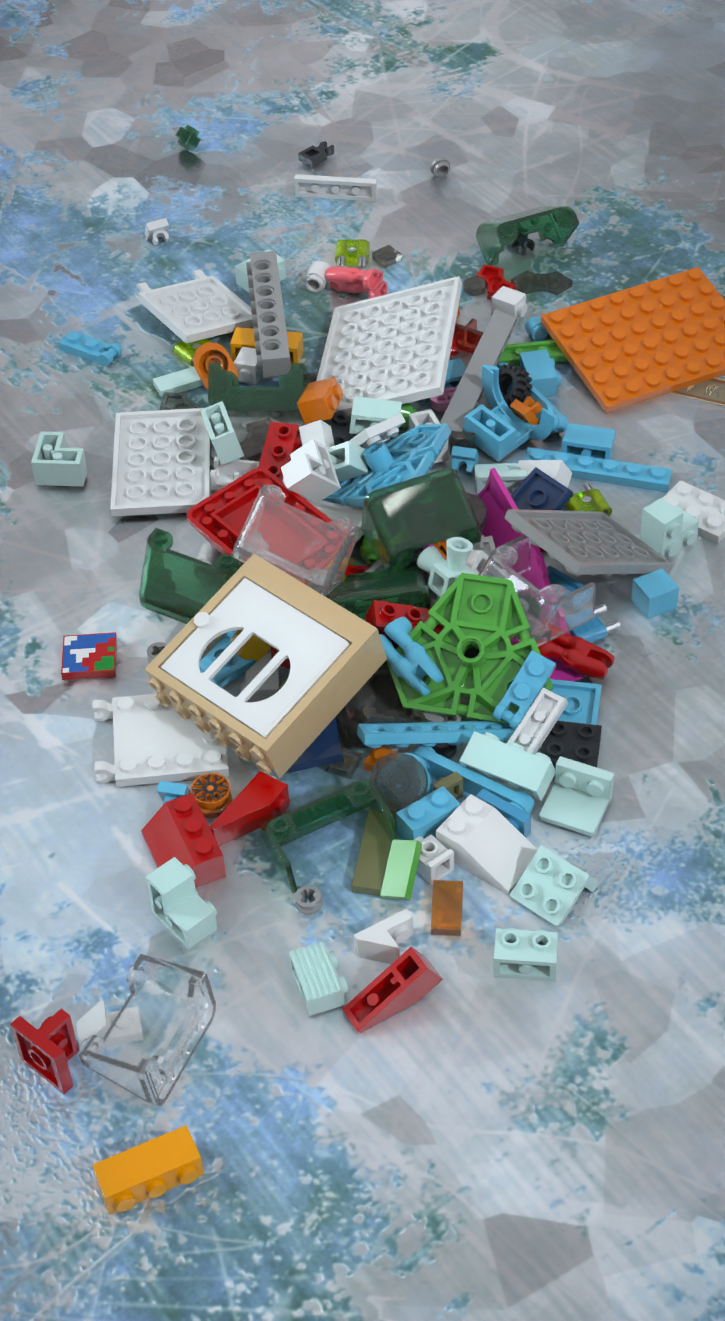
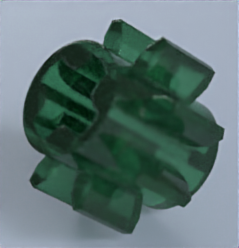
[175,125,201,150]

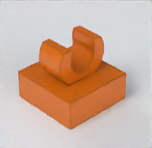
[510,396,543,425]

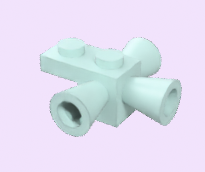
[417,537,478,603]

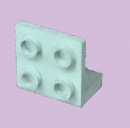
[474,463,527,495]
[539,756,615,836]
[510,845,599,927]

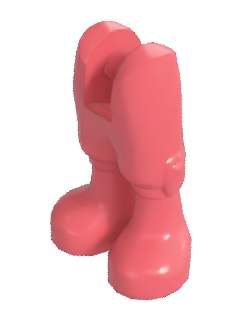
[325,266,387,299]

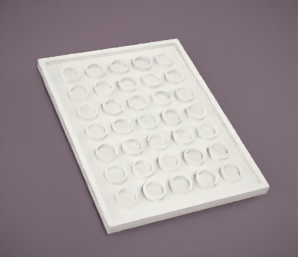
[316,276,462,417]

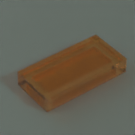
[431,880,463,936]

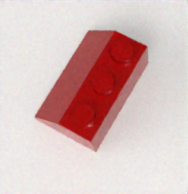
[141,793,226,888]

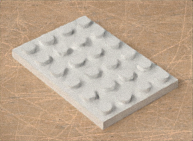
[110,408,211,517]

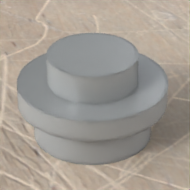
[430,158,450,177]

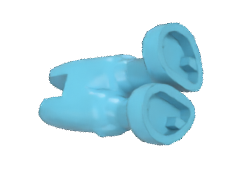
[380,617,444,696]

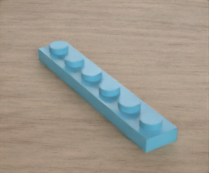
[524,447,672,492]
[357,721,515,748]

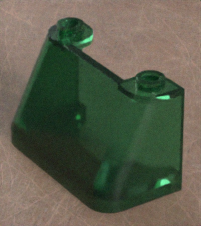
[476,206,580,266]
[208,363,309,412]
[361,468,482,572]
[139,528,245,624]
[325,566,433,618]

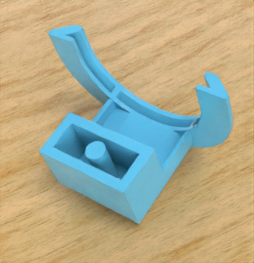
[464,365,554,462]

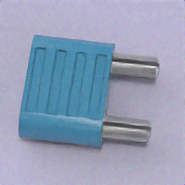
[563,604,621,643]

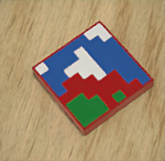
[61,632,117,680]

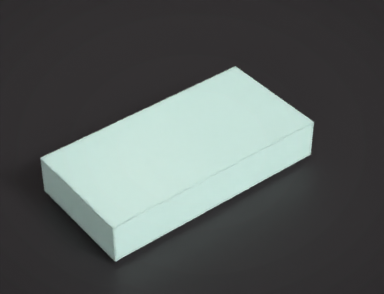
[153,366,204,398]

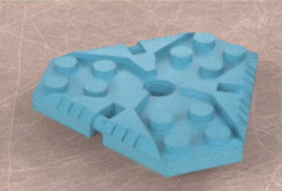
[322,424,451,509]

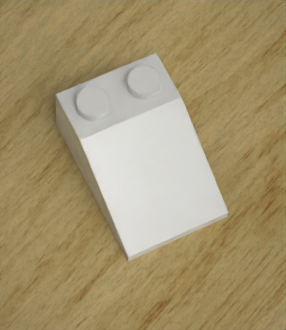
[436,794,538,895]

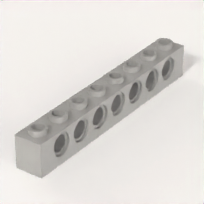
[246,251,291,379]

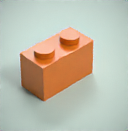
[297,377,343,425]

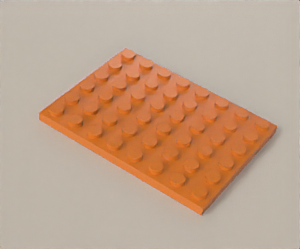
[540,267,725,413]

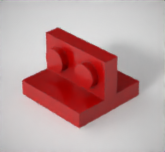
[10,1008,79,1095]

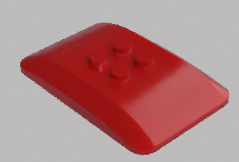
[187,468,354,583]

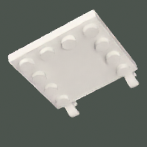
[135,269,253,343]
[92,687,229,787]

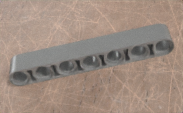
[440,309,518,443]

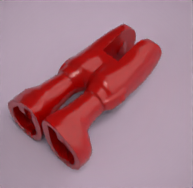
[536,622,615,680]

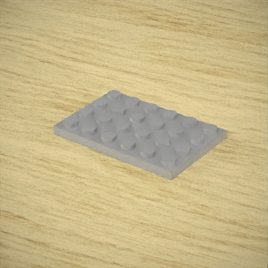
[504,509,673,576]

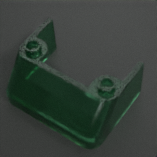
[261,780,398,894]

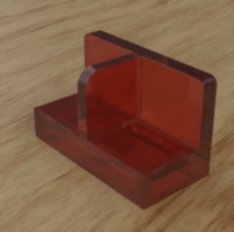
[454,318,484,354]

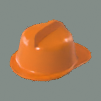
[193,342,239,396]

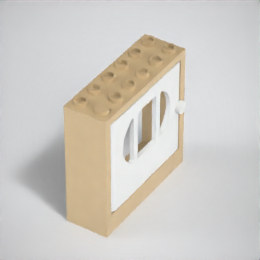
[144,554,387,779]

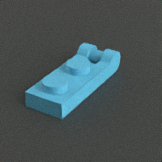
[58,330,122,366]
[492,650,556,730]

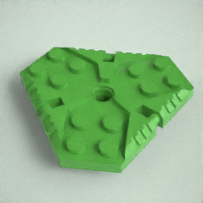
[387,573,553,726]

